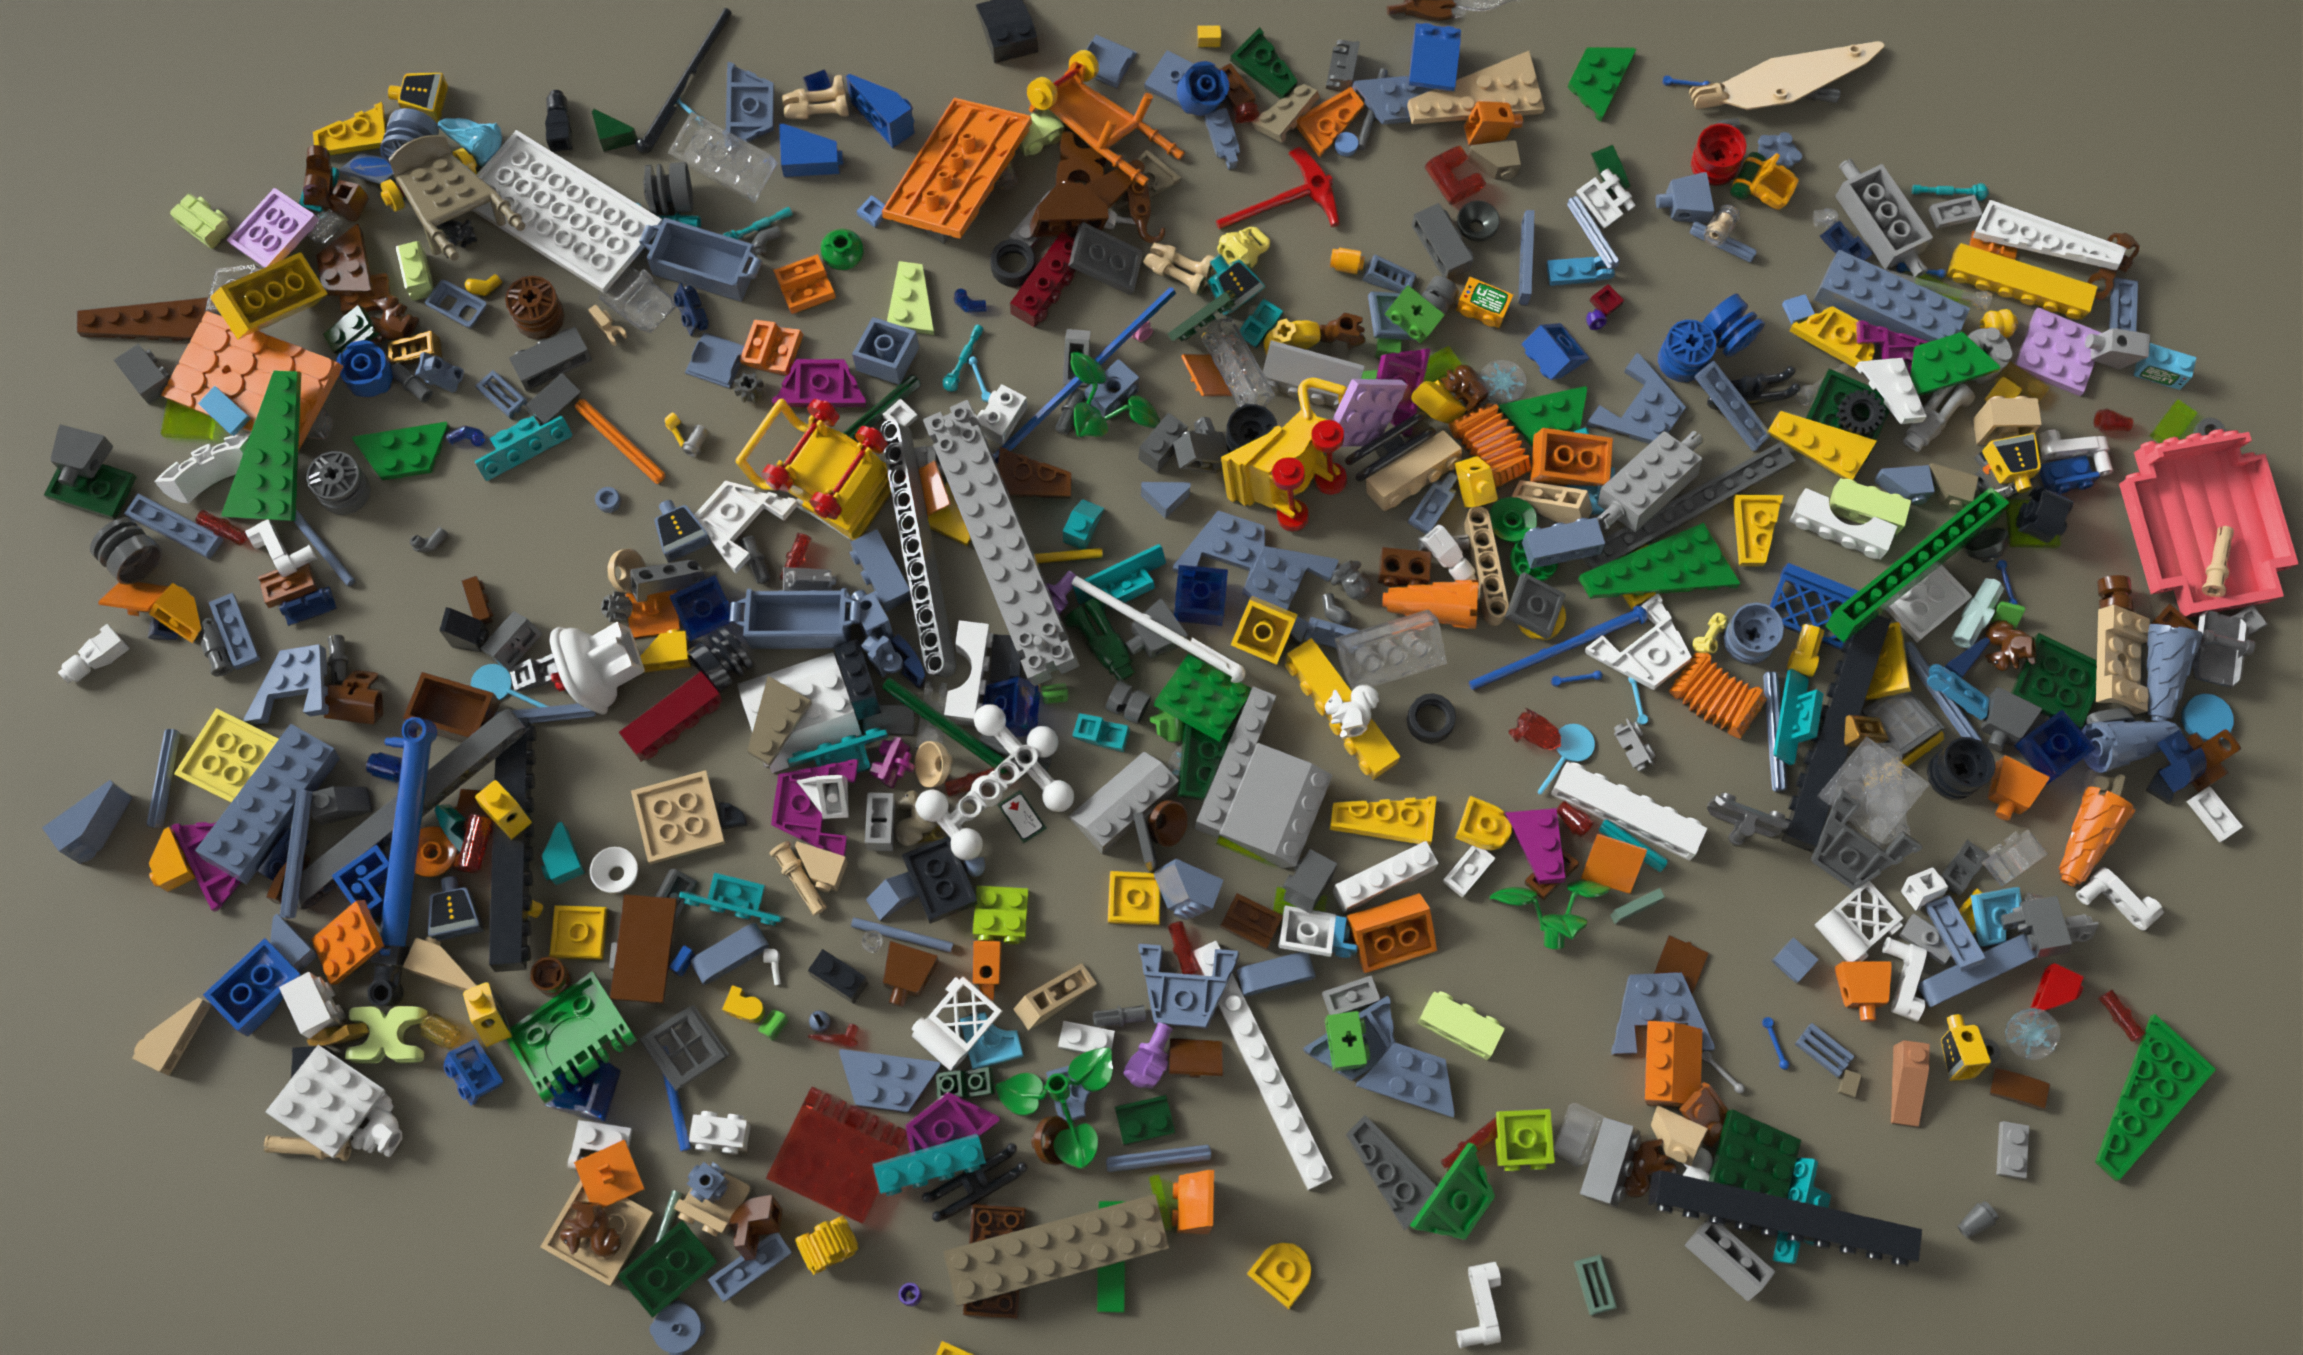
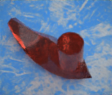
[808,1024,859,1047]

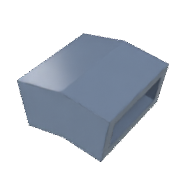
[1771,938,1818,983]

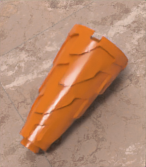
[1382,579,1479,629]
[2059,787,2136,887]

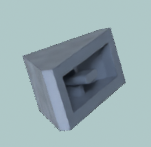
[1141,482,1190,519]
[866,872,919,921]

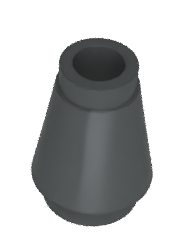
[1957,1201,1999,1239]

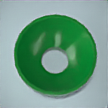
[820,228,864,270]

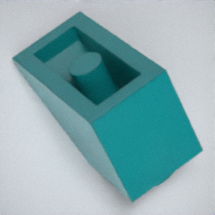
[1063,499,1105,550]
[541,821,585,886]

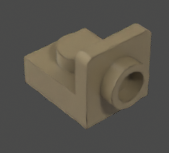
[2081,769,2126,797]

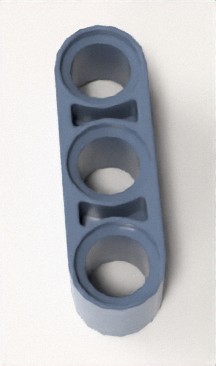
[690,923,769,985]
[1236,952,1316,996]

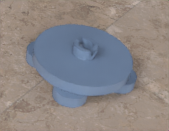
[1758,132,1802,169]
[650,1300,706,1355]

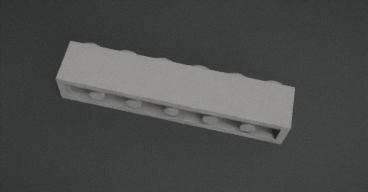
[1195,687,1276,838]

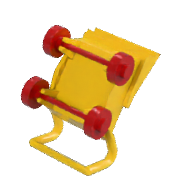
[1221,378,1347,532]
[736,399,892,541]

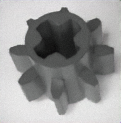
[734,373,764,403]
[601,591,633,623]

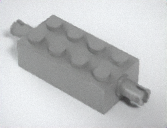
[1835,158,1933,278]
[1597,431,1703,532]

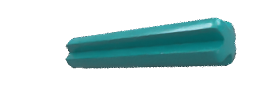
[1599,819,1668,872]

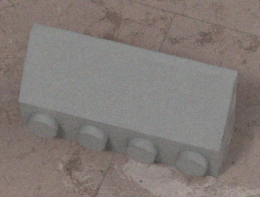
[1260,340,1364,409]
[1068,752,1179,854]

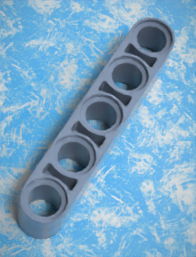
[1917,934,2036,1008]

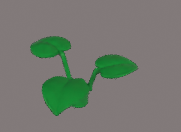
[1071,352,1161,437]
[1489,880,1611,949]
[995,1048,1113,1169]

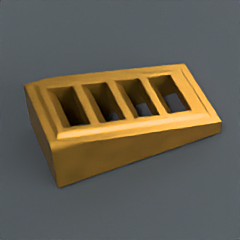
[387,331,442,365]

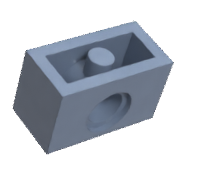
[1085,359,1139,417]

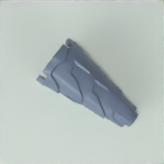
[2147,624,2203,721]
[2080,721,2182,773]

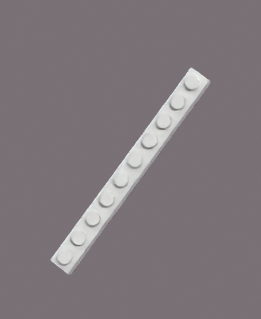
[1192,941,1333,1190]

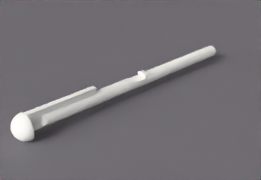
[1072,576,1246,683]

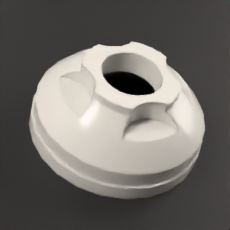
[590,847,638,894]

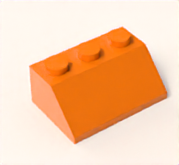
[1347,893,1437,973]
[1645,1021,1703,1107]

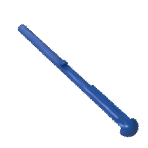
[1469,606,1648,690]

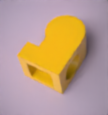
[722,985,765,1023]

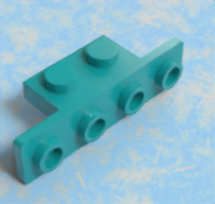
[475,416,573,481]
[1073,544,1166,609]
[1773,669,1824,765]
[788,728,888,773]
[679,872,784,926]
[1773,1158,1831,1264]

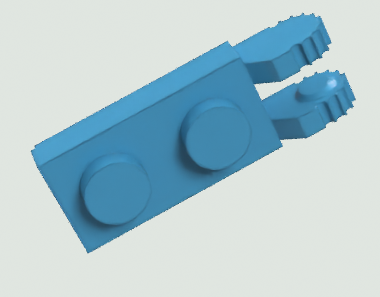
[1546,256,1615,286]
[1927,664,1989,720]

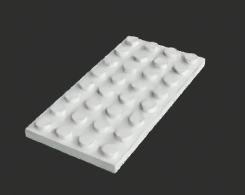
[472,130,663,294]

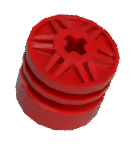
[1690,123,1747,186]

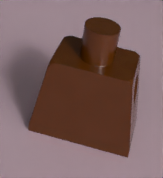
[883,941,939,1008]

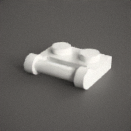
[568,1120,633,1170]

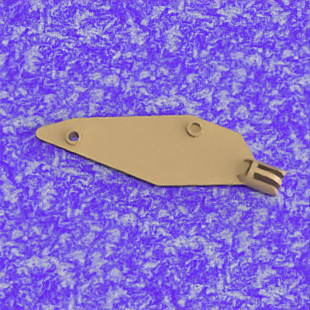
[1689,41,1884,110]

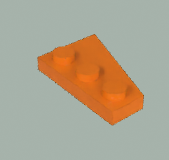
[1296,87,1364,158]

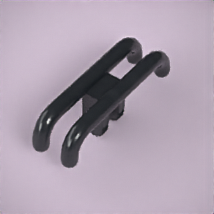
[1707,366,1800,410]
[1345,411,1436,482]
[922,1143,1028,1222]

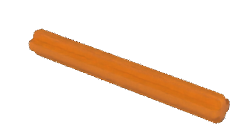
[575,399,666,484]

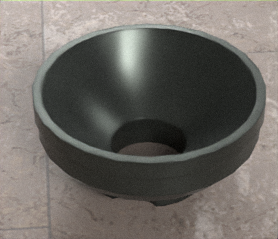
[1457,200,1500,242]
[1963,528,2010,563]

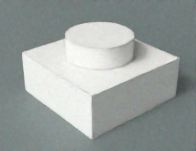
[883,399,918,427]

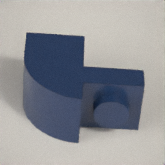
[2157,730,2207,793]

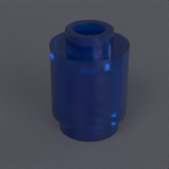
[366,752,402,783]

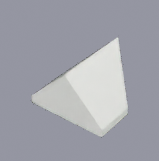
[797,775,849,819]

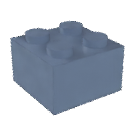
[852,317,919,385]

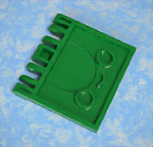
[506,972,638,1104]

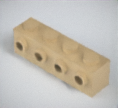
[1366,430,1462,512]

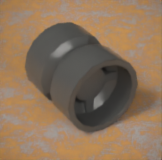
[1421,276,1459,320]
[1105,680,1152,724]

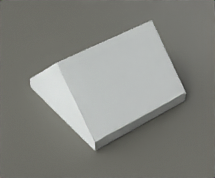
[1278,906,1336,957]

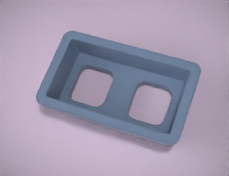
[425,280,486,329]

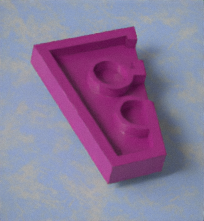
[1505,808,1565,884]

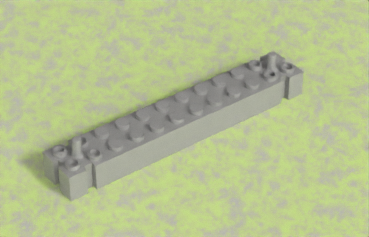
[923,399,1080,686]

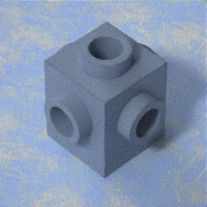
[687,1162,729,1204]

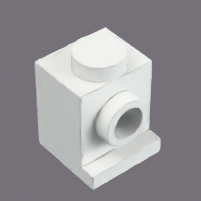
[1901,867,1948,911]

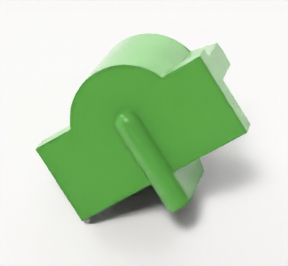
[1149,709,1185,742]

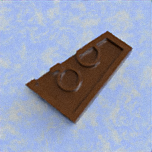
[998,446,1072,499]

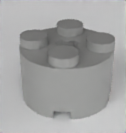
[1968,327,2012,384]

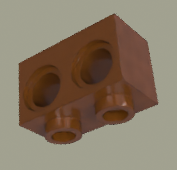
[1378,547,1432,587]

